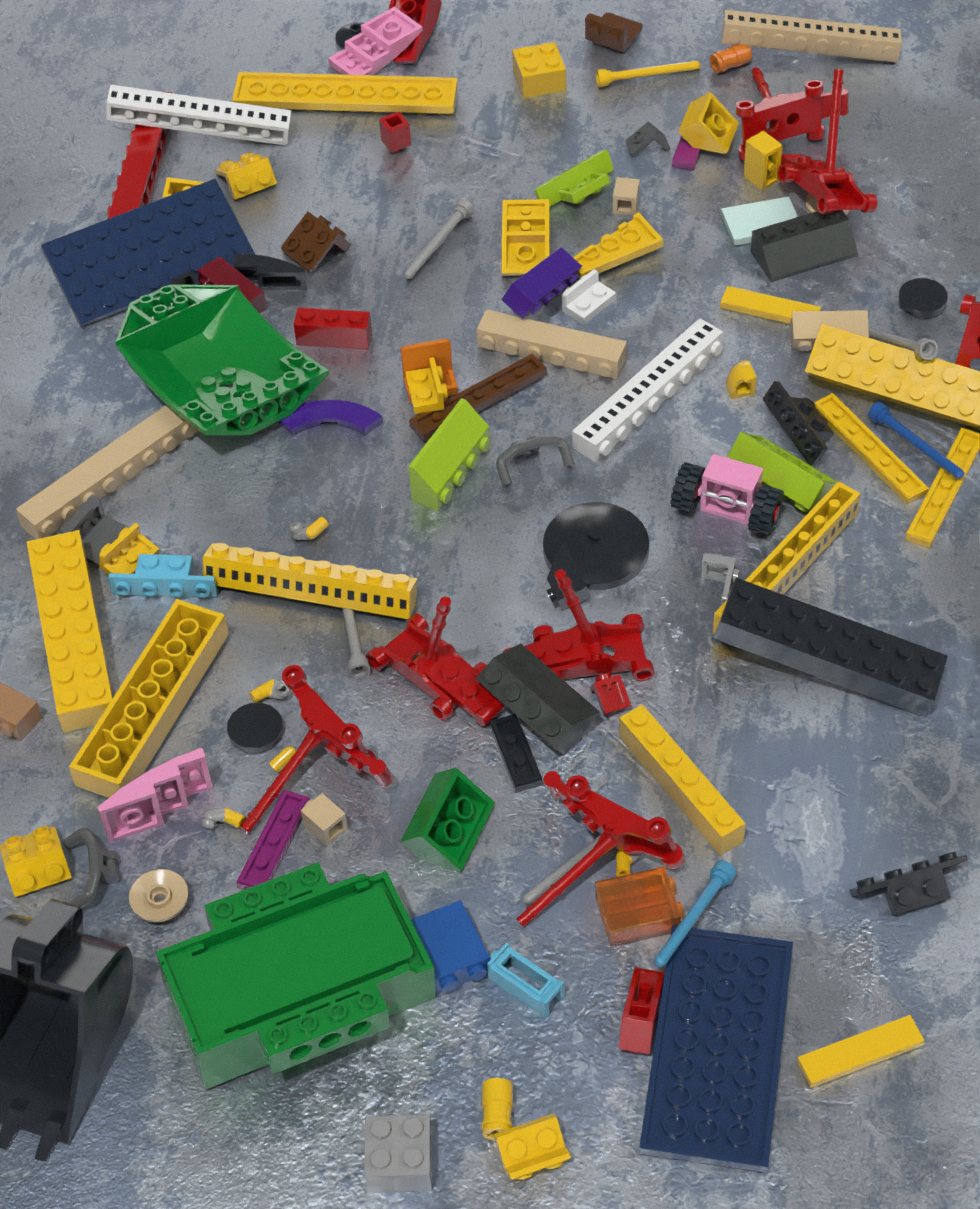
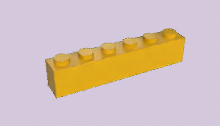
[619,704,746,856]

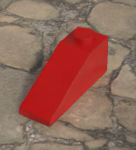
[619,967,665,1054]

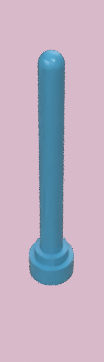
[654,860,737,967]

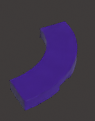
[277,400,383,435]

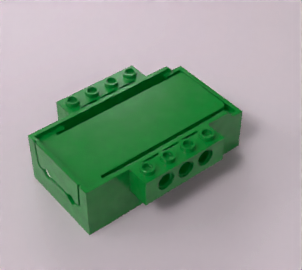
[156,862,436,1090]

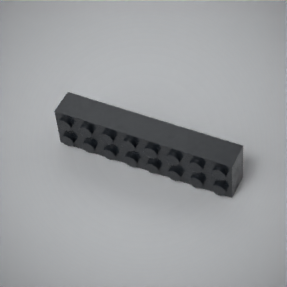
[713,578,948,717]

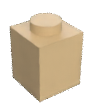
[613,177,640,215]
[301,793,348,847]

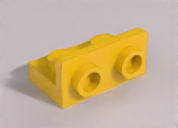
[405,357,448,414]
[494,1113,571,1180]

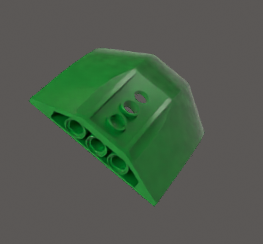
[115,284,329,435]

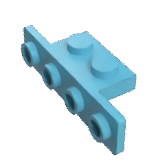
[108,554,218,598]

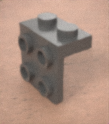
[60,495,128,566]

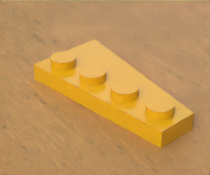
[573,212,663,279]

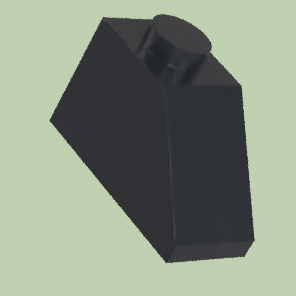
[546,543,591,611]

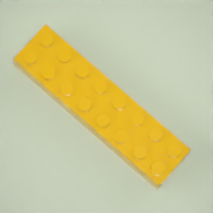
[805,324,980,430]
[26,530,113,733]
[69,599,229,798]

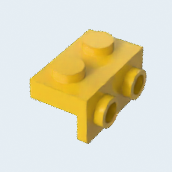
[99,522,159,575]

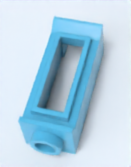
[487,942,565,1019]

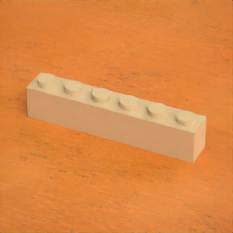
[476,309,627,379]

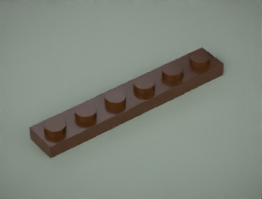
[409,354,547,441]

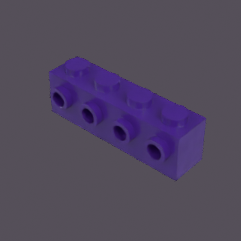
[501,247,582,319]

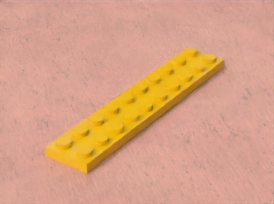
[232,72,458,114]

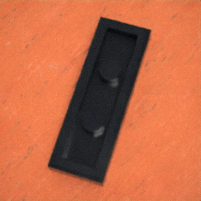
[489,714,543,793]

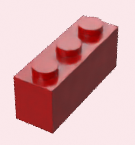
[293,307,372,350]

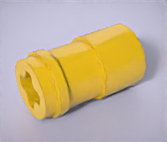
[481,1077,513,1141]

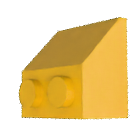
[678,92,739,154]

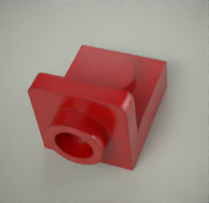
[590,673,631,716]

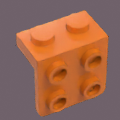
[401,339,458,403]

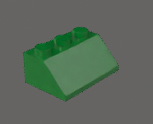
[400,768,495,872]

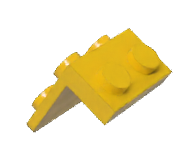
[215,152,277,200]
[0,826,72,897]

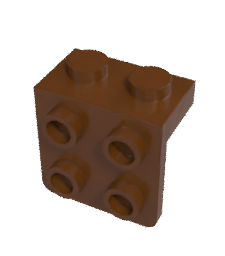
[585,12,643,52]
[281,211,351,272]

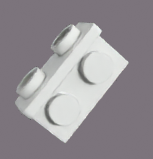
[562,269,616,325]

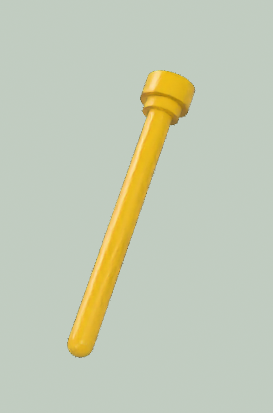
[596,61,701,88]

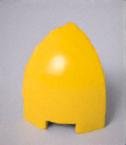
[726,359,757,399]

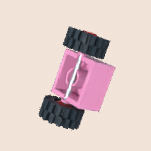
[670,454,784,536]

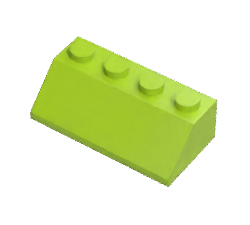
[408,398,491,511]
[727,431,838,512]

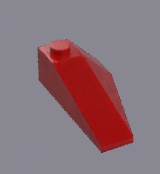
[389,0,442,64]

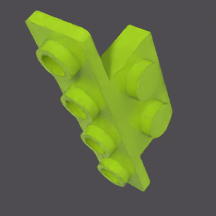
[534,149,614,207]

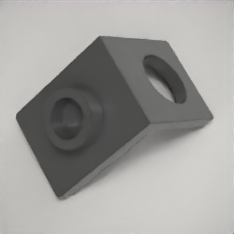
[626,121,671,157]

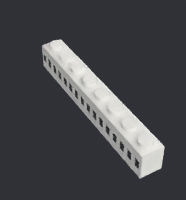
[106,85,291,146]
[572,318,724,463]

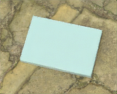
[721,196,798,246]

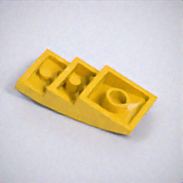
[502,199,550,276]

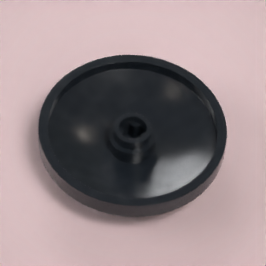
[543,502,649,590]

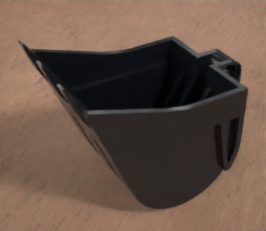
[0,899,133,1162]

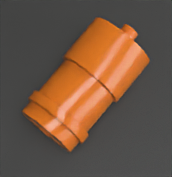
[709,44,752,74]

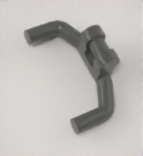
[496,436,574,485]
[63,828,120,908]

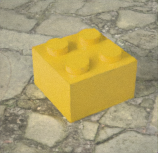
[512,42,566,98]

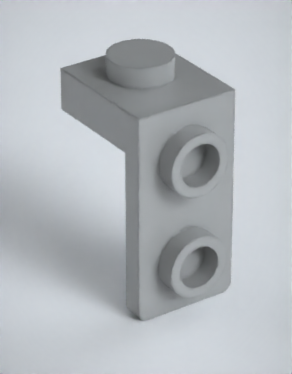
[701,553,740,605]

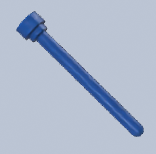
[868,402,964,479]

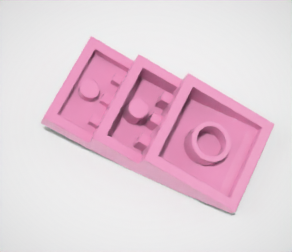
[328,7,423,75]
[98,748,213,843]

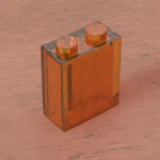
[595,866,685,948]

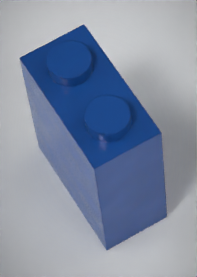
[411,900,490,995]

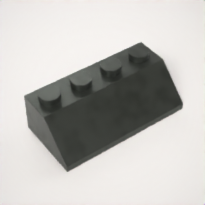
[750,210,858,282]
[475,643,601,755]

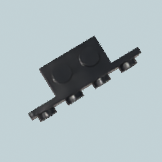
[763,381,834,466]
[849,851,968,915]

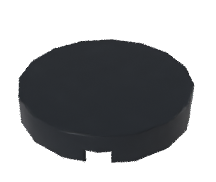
[898,278,948,318]
[227,703,283,754]

